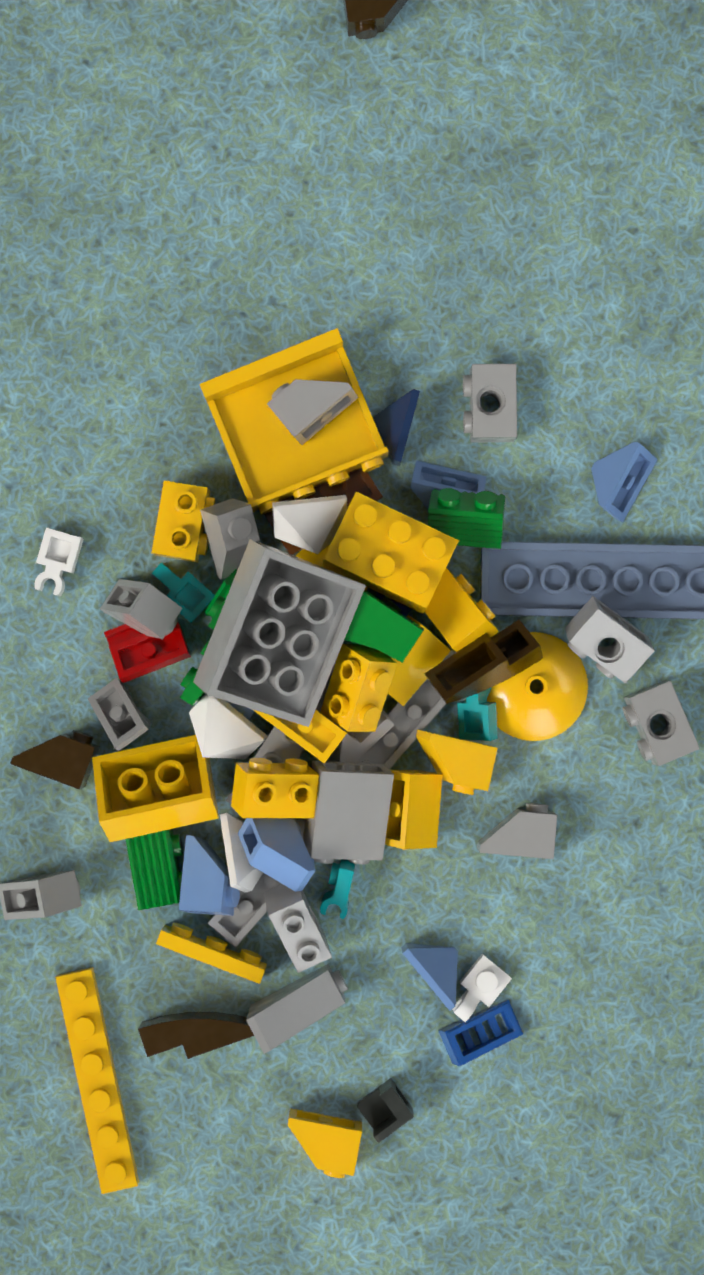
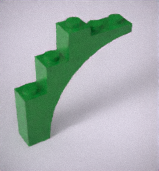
[180,590,424,706]

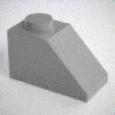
[267,379,358,445]
[200,498,260,579]
[100,579,182,639]
[477,803,557,859]
[0,870,82,920]

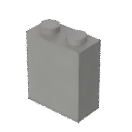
[303,761,394,865]

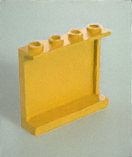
[199,328,389,514]

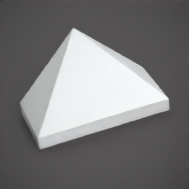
[272,495,347,554]
[189,694,268,759]
[220,813,263,893]

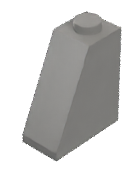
[246,964,348,1054]

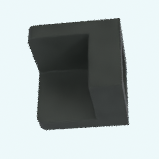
[357,1078,414,1143]

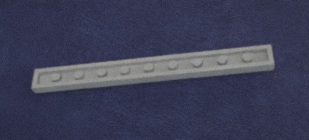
[208,645,456,947]

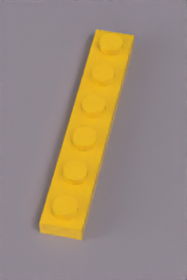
[55,967,139,1194]

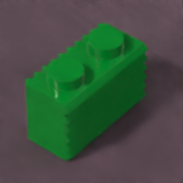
[428,488,505,549]
[125,829,183,910]

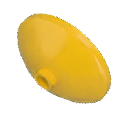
[487,632,588,741]

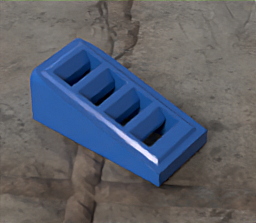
[438,1000,523,1066]

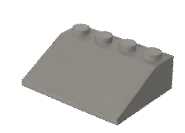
[193,539,366,727]

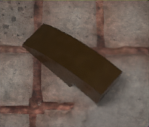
[425,619,543,704]
[138,1012,254,1059]

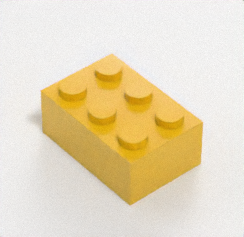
[322,492,459,614]
[92,735,219,842]

